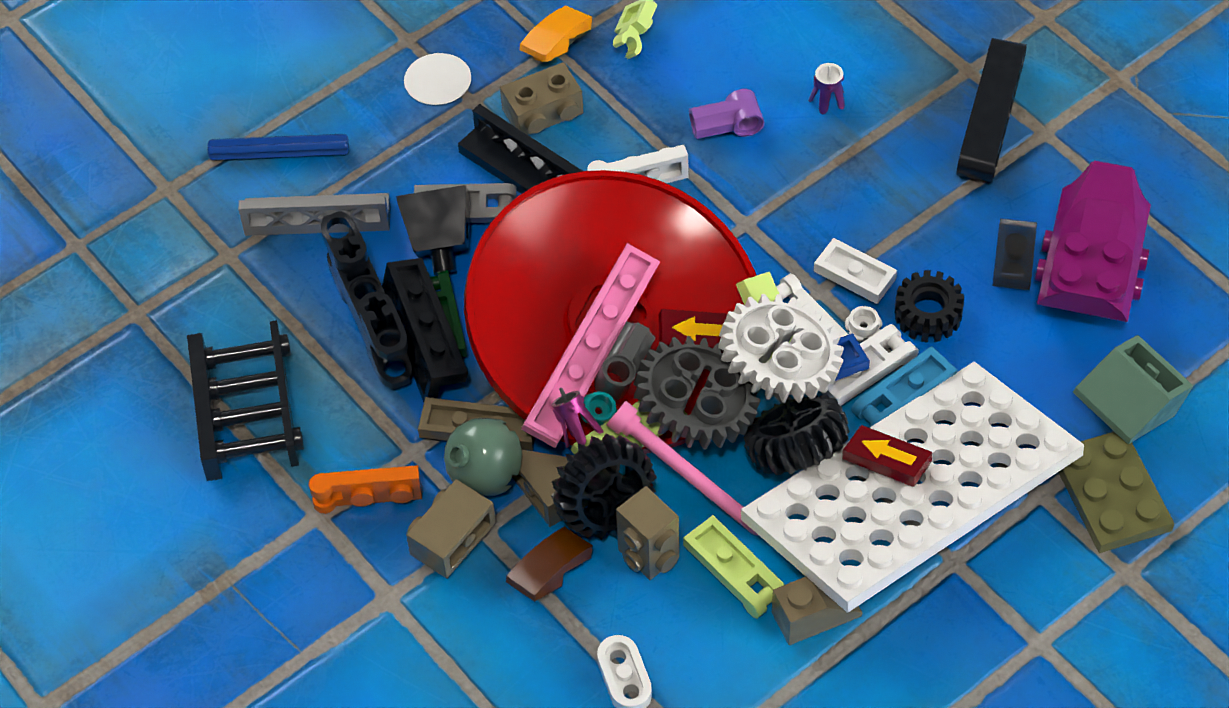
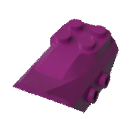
[1035,161,1151,322]

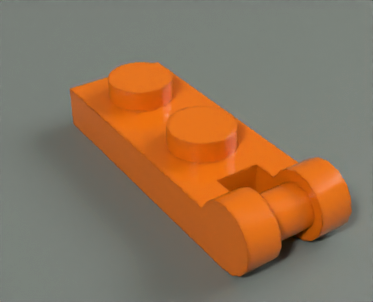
[309,465,422,514]

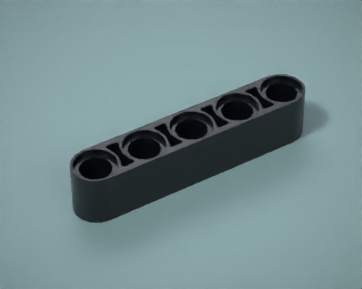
[956,38,1027,182]

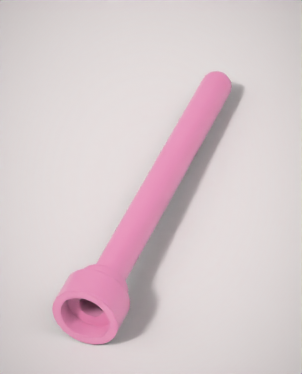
[606,401,758,535]

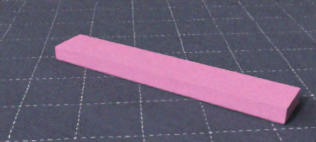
[521,243,660,448]

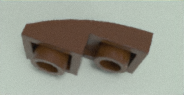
[506,526,593,602]

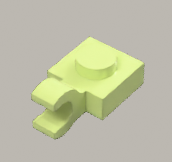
[613,0,657,59]

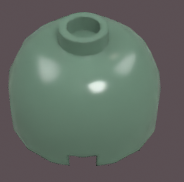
[444,418,522,496]

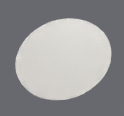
[404,53,471,105]

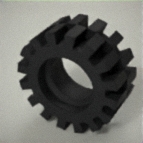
[895,270,964,342]

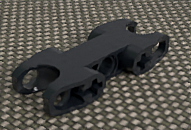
[321,211,413,390]

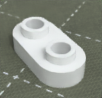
[597,635,652,708]

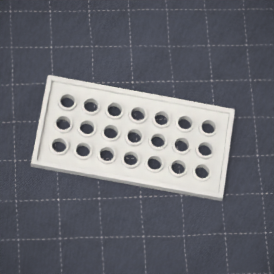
[741,362,1084,613]

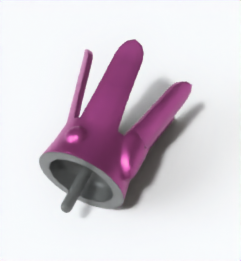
[552,388,603,448]

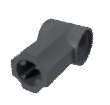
[594,322,656,401]

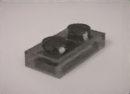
[992,218,1037,290]

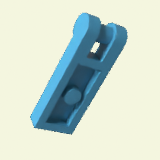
[851,346,958,428]

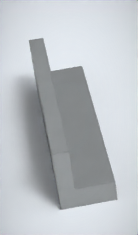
[238,193,390,236]

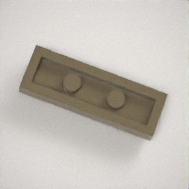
[418,397,535,451]

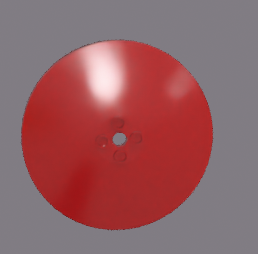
[464,170,756,454]

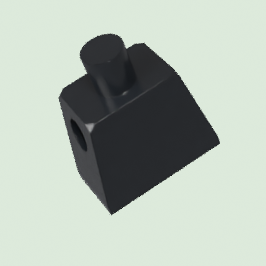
[396,185,470,275]

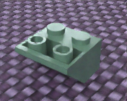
[1073,335,1194,444]

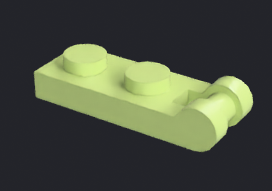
[683,515,784,619]

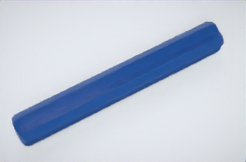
[208,134,349,160]

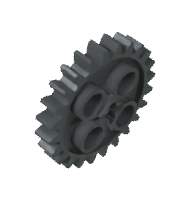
[633,336,760,449]

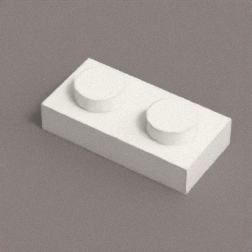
[814,238,897,304]

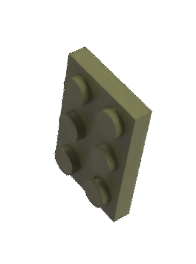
[1058,432,1174,553]

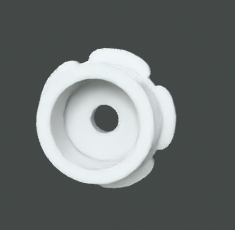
[845,306,882,341]

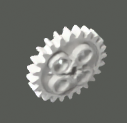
[718,294,844,403]

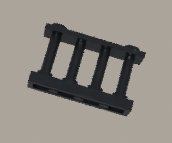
[187,320,304,481]

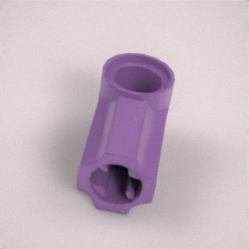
[689,89,765,139]

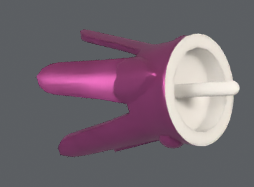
[808,63,845,114]

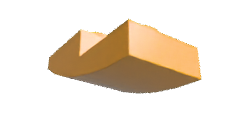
[519,6,592,62]

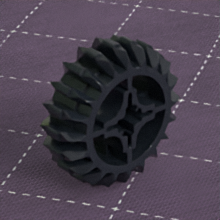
[743,395,850,475]
[551,433,657,540]

